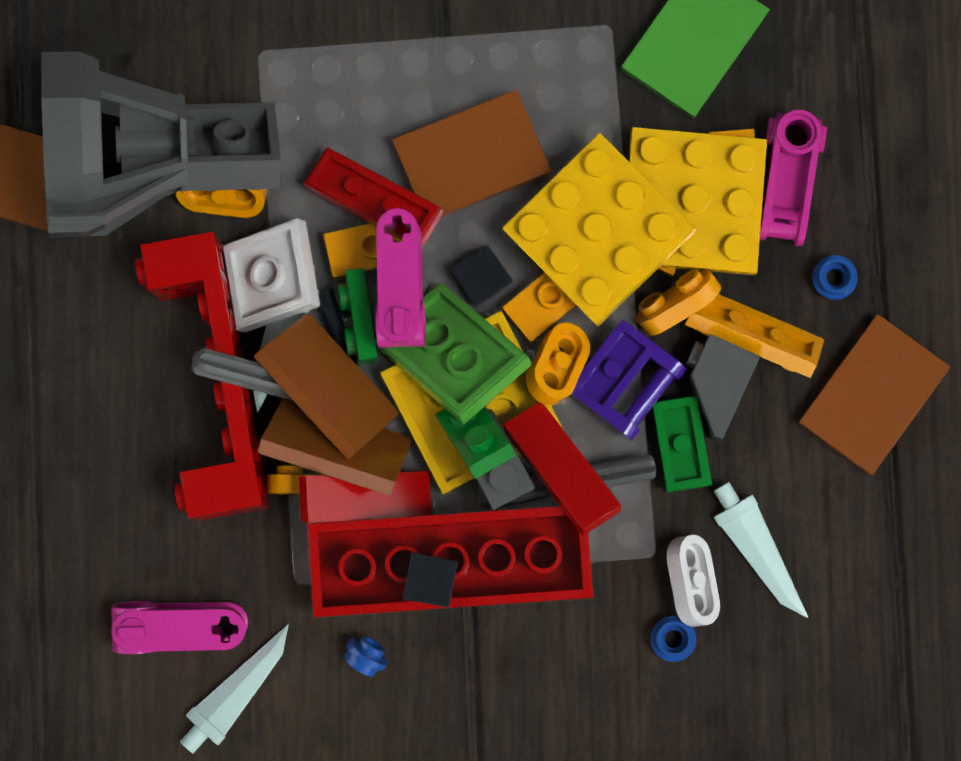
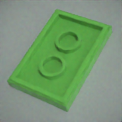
[621,0,770,120]
[375,282,532,425]

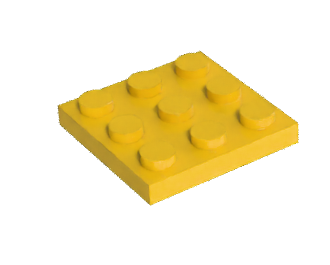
[628,127,767,275]
[502,133,696,326]
[380,311,564,495]

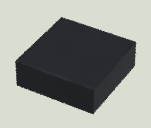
[450,244,513,308]
[403,553,458,608]

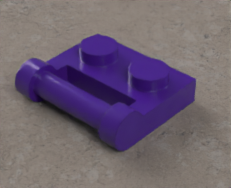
[570,319,686,441]

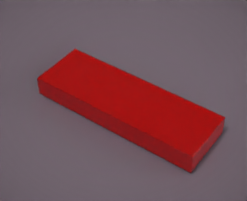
[303,147,443,247]
[503,402,622,536]
[299,471,431,523]

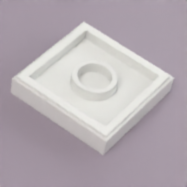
[222,218,320,333]

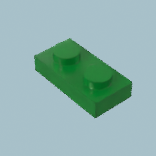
[338,268,377,366]
[652,396,712,493]
[435,407,516,479]

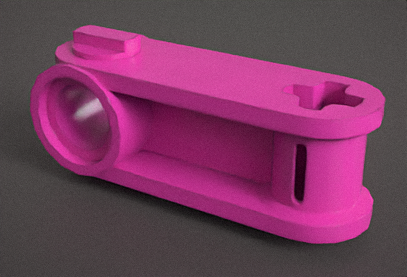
[760,110,827,247]
[376,208,426,348]
[111,601,248,654]

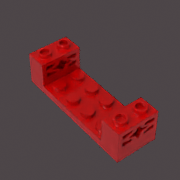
[135,232,270,521]

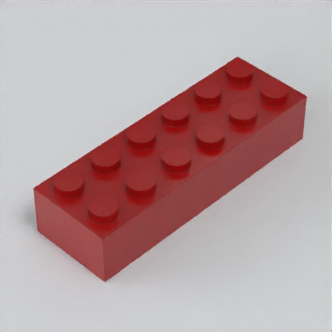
[308,506,593,617]

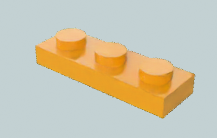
[685,294,824,378]

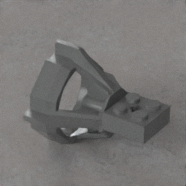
[41,51,281,238]

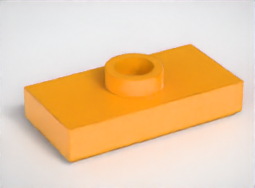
[323,224,402,280]
[502,273,577,344]

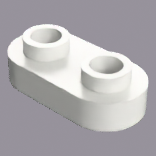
[667,535,720,627]

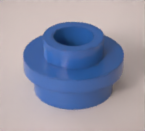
[812,255,858,300]
[651,616,696,662]
[344,636,388,677]

